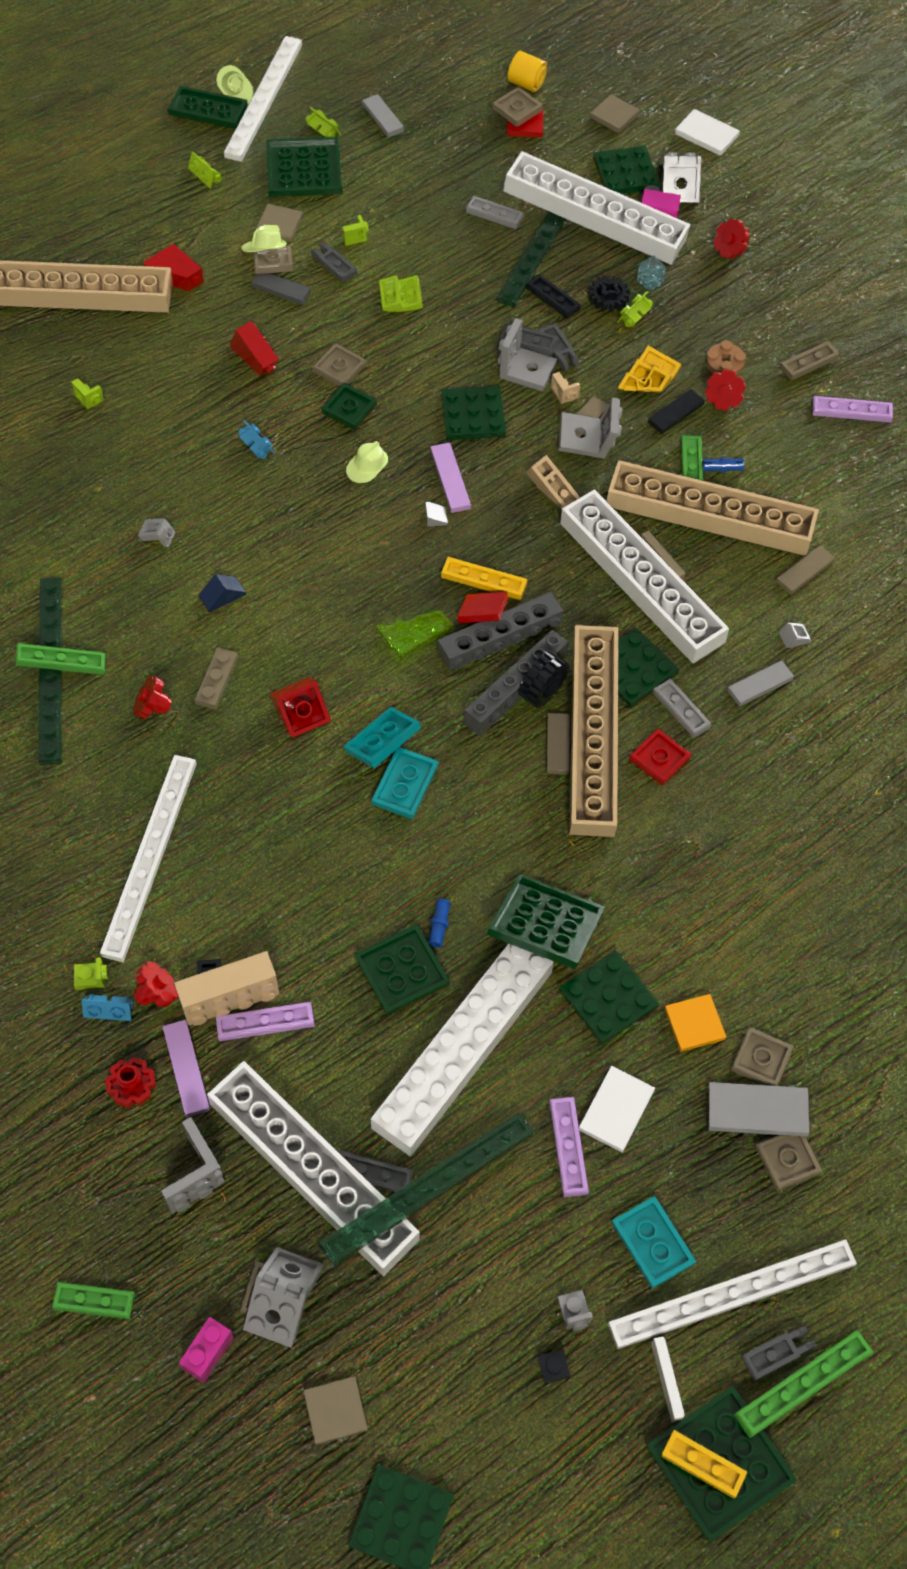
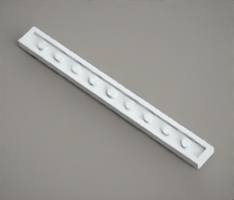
[224,36,302,162]
[100,755,196,962]
[608,1240,857,1350]

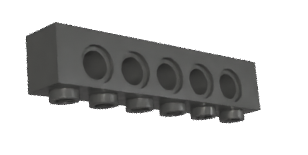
[438,592,563,671]
[464,630,568,736]

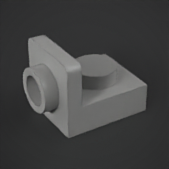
[138,518,175,547]
[557,1290,593,1331]

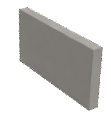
[709,1082,809,1137]

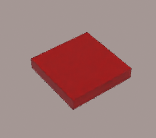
[507,108,544,138]
[457,592,509,623]
[629,729,692,786]

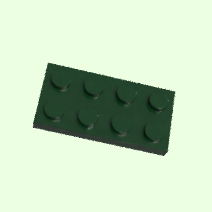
[168,85,248,129]

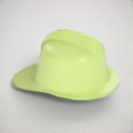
[217,65,253,104]
[241,225,286,252]
[346,441,388,483]

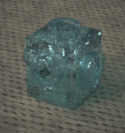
[637,255,666,291]

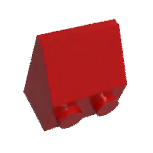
[270,677,331,738]

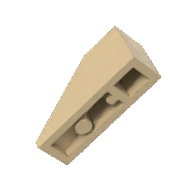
[526,455,580,510]

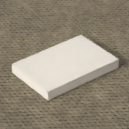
[675,109,740,156]
[579,1066,655,1153]

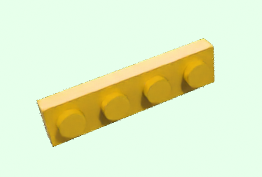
[441,557,528,600]

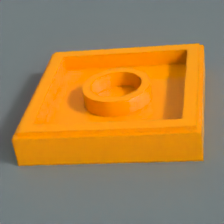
[664,994,726,1052]

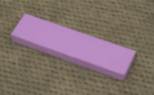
[812,396,893,423]
[430,443,471,513]
[216,1002,314,1041]
[162,1020,210,1117]
[549,1097,589,1197]

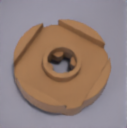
[706,340,746,375]

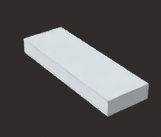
[651,1336,685,1424]

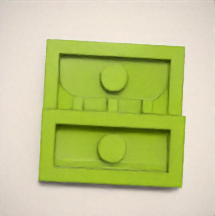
[379,275,423,312]

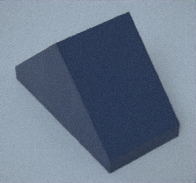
[199,574,246,612]

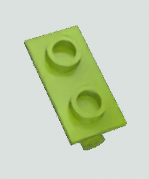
[305,107,341,137]
[188,152,222,188]
[617,291,653,327]

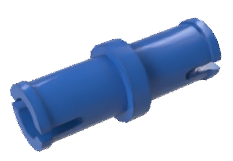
[703,457,744,473]
[428,899,451,948]

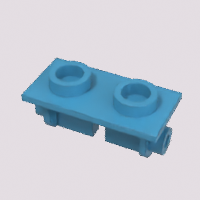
[238,420,275,459]
[81,994,134,1021]

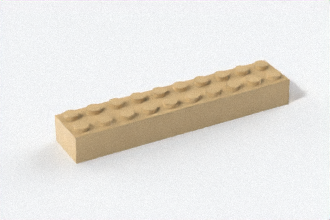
[0,261,173,313]
[607,460,819,556]
[569,625,618,837]

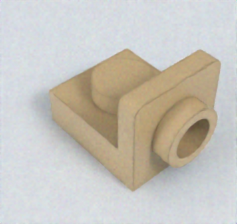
[551,372,580,404]

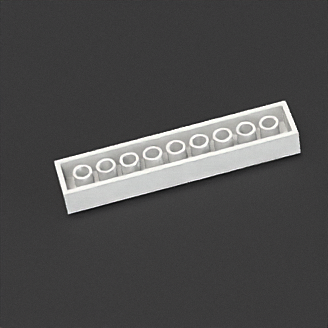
[504,151,691,265]
[560,489,729,663]
[371,944,553,1157]
[207,1061,420,1277]

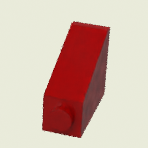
[143,244,204,291]
[230,321,279,376]

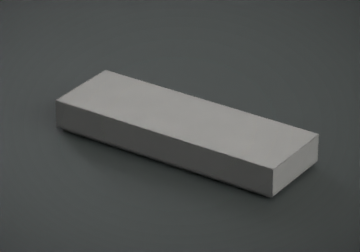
[362,94,404,138]
[466,196,524,230]
[727,660,794,707]
[653,678,711,738]

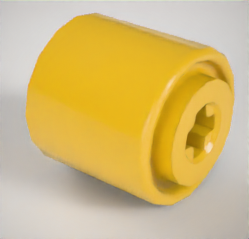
[507,51,547,92]

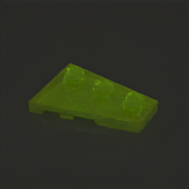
[376,610,453,660]

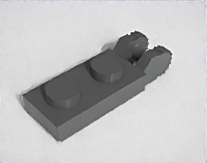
[310,242,357,283]
[538,324,579,371]
[741,1326,816,1382]

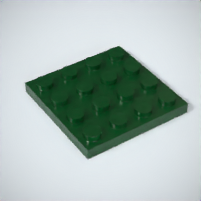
[266,137,342,197]
[487,873,605,970]
[645,1386,797,1544]

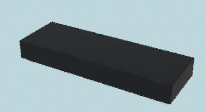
[526,274,581,319]
[648,389,705,434]

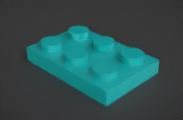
[343,707,421,768]
[371,747,439,820]
[611,1196,696,1289]

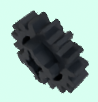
[588,275,630,312]

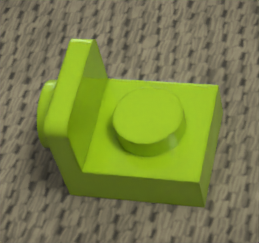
[342,215,369,246]
[71,378,104,410]
[74,957,108,990]

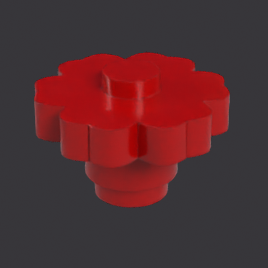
[714,219,750,259]
[705,369,746,410]
[133,676,172,719]
[134,961,178,1007]
[105,1057,156,1108]

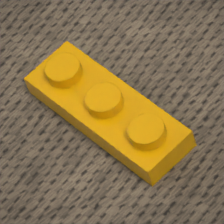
[661,1430,747,1499]

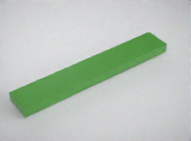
[734,1330,873,1438]

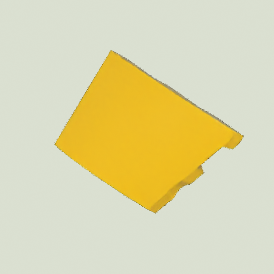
[618,346,681,393]

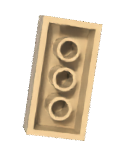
[174,951,279,1026]

